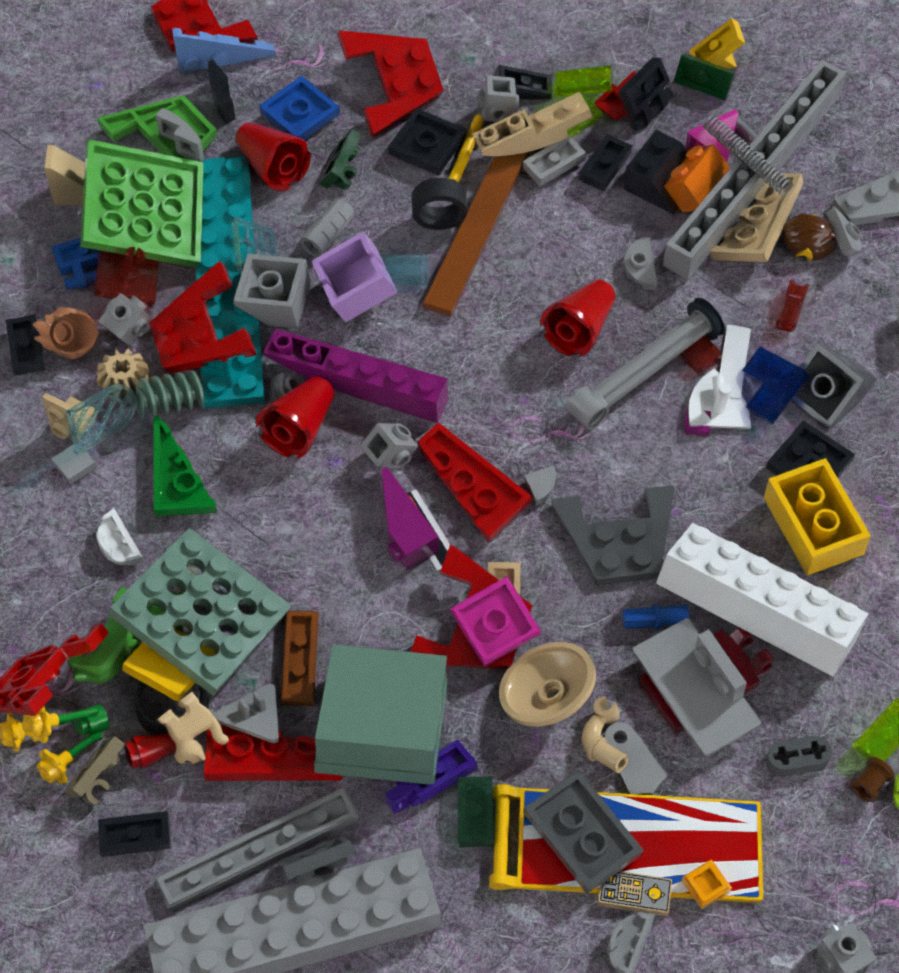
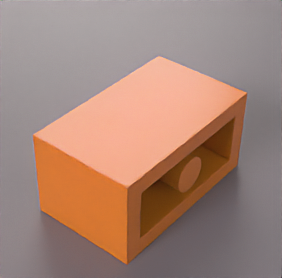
[664,144,730,212]

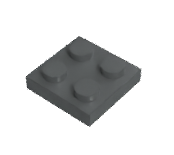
[277,836,355,883]

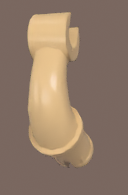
[581,696,629,774]

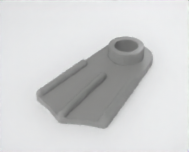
[605,722,667,795]

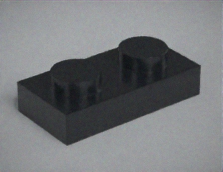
[579,134,633,191]
[5,314,45,376]
[98,811,171,857]

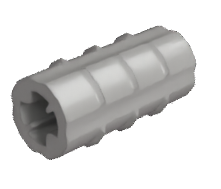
[300,199,354,257]

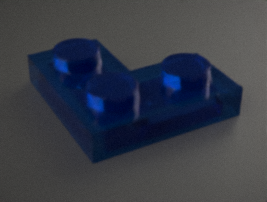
[742,346,809,425]

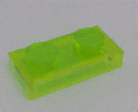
[554,65,613,97]
[852,698,899,762]

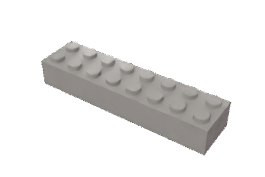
[143,848,441,973]

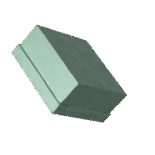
[314,644,448,784]

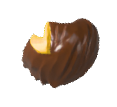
[781,214,836,261]

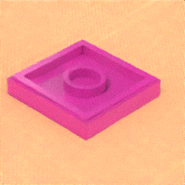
[450,576,542,667]

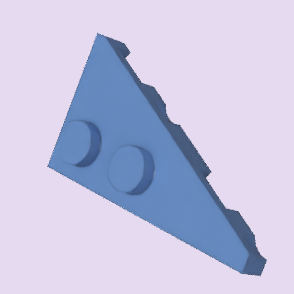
[172,28,275,74]

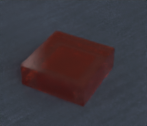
[679,335,723,374]

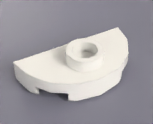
[96,508,144,566]

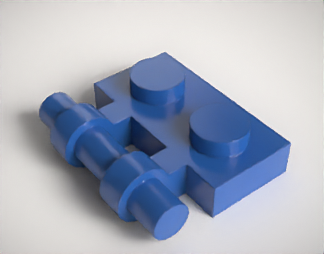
[51,237,124,291]

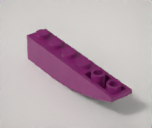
[263,329,449,423]

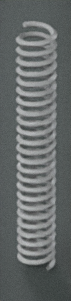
[702,114,793,195]

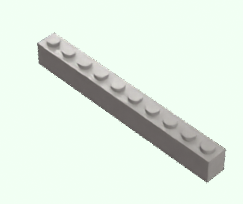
[663,60,847,280]

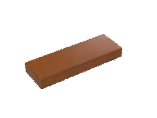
[280,611,319,706]

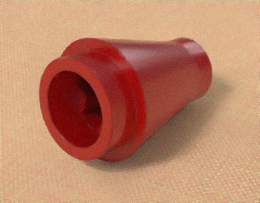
[124,733,176,770]

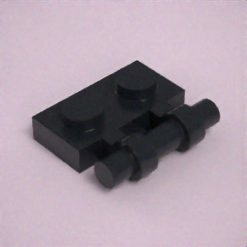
[618,57,673,131]

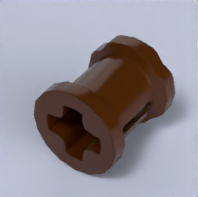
[849,756,894,802]

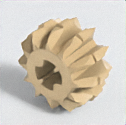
[97,348,149,402]

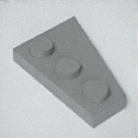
[832,170,899,225]

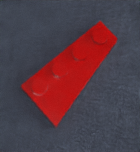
[417,422,532,543]
[204,724,342,781]

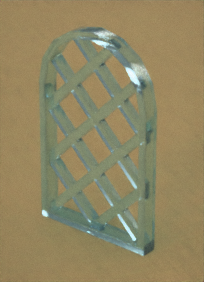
[66,384,136,455]

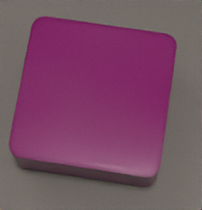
[684,409,711,436]

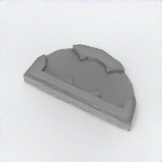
[826,207,862,257]
[624,237,658,291]
[607,912,656,973]

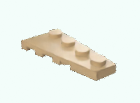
[709,173,804,263]

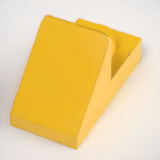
[689,18,745,69]

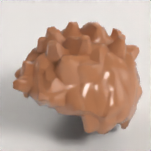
[33,307,99,360]

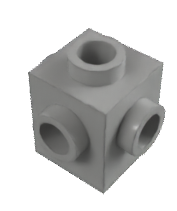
[477,75,519,122]
[98,293,152,346]
[360,423,418,468]
[817,922,877,973]

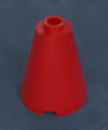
[235,122,311,191]
[540,279,616,357]
[255,376,335,458]

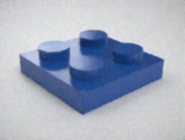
[259,75,340,140]

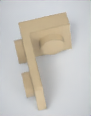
[41,393,98,442]

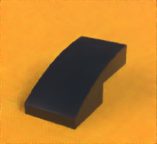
[208,60,236,124]

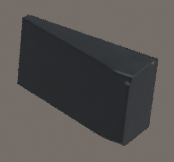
[493,65,552,100]

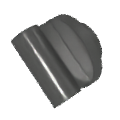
[270,372,299,403]

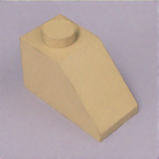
[44,145,85,205]

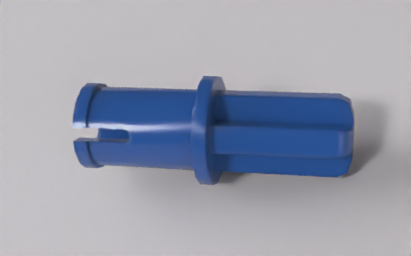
[622,604,689,630]

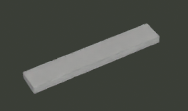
[155,787,359,912]

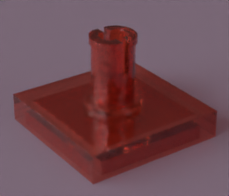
[94,247,159,308]

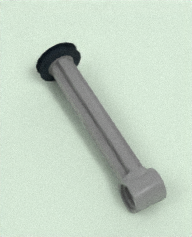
[566,297,725,430]

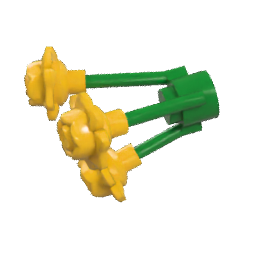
[0,704,109,785]

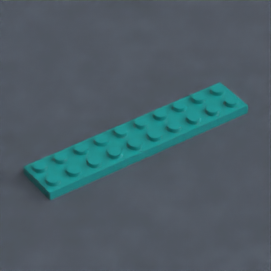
[196,156,265,408]

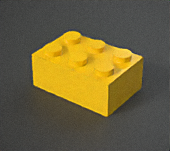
[764,458,871,576]

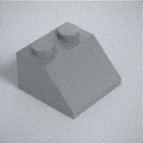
[233,254,311,329]

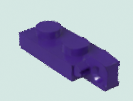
[385,740,478,814]

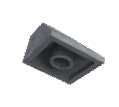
[782,342,877,429]

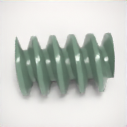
[135,370,204,418]

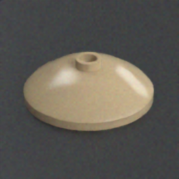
[499,642,596,727]

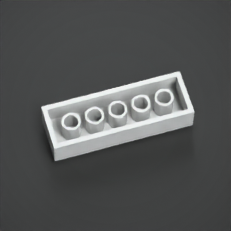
[656,523,869,676]

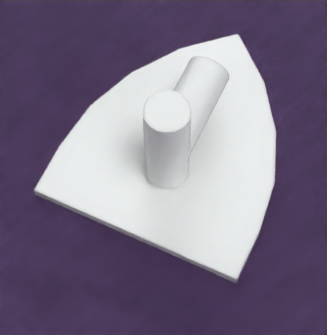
[688,369,751,429]

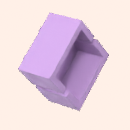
[311,231,398,322]

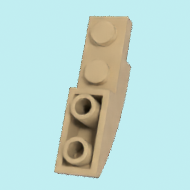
[473,92,592,156]

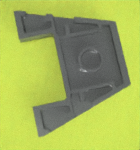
[551,485,674,585]

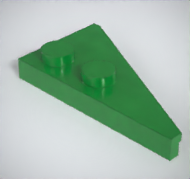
[154,415,217,517]

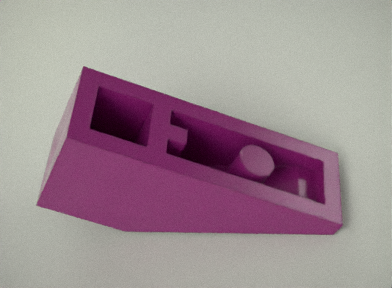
[381,466,439,570]

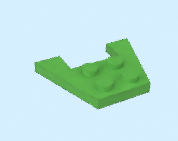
[97,95,217,160]

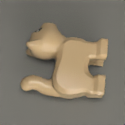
[157,692,229,765]

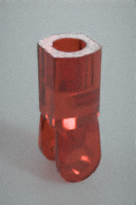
[776,280,809,332]

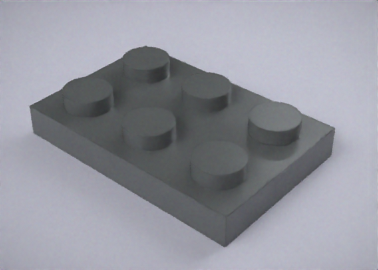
[523,770,643,894]

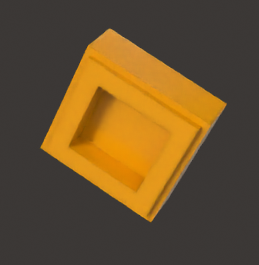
[681,859,732,909]

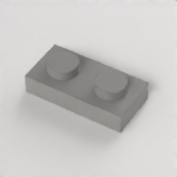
[523,134,586,187]

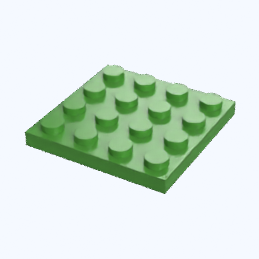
[80,139,203,268]

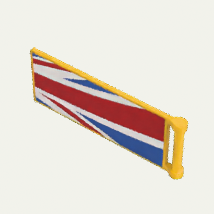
[489,784,763,903]

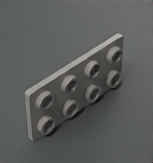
[633,618,761,757]

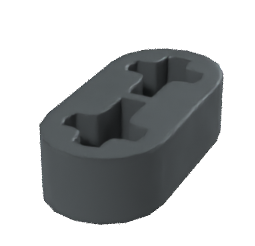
[766,736,832,776]

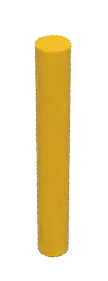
[448,114,485,183]

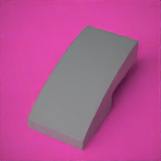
[156,108,204,162]

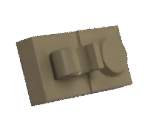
[63,736,125,805]

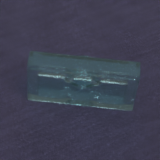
[380,254,428,285]

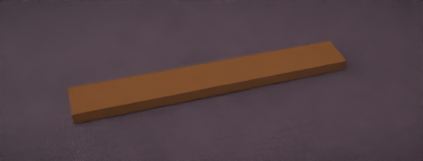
[423,151,531,317]

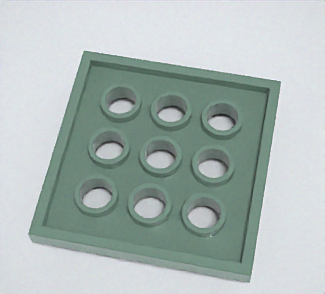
[107,528,292,696]

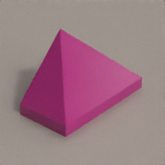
[685,109,739,162]

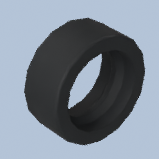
[411,178,467,230]

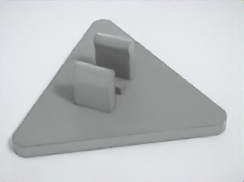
[212,684,279,743]

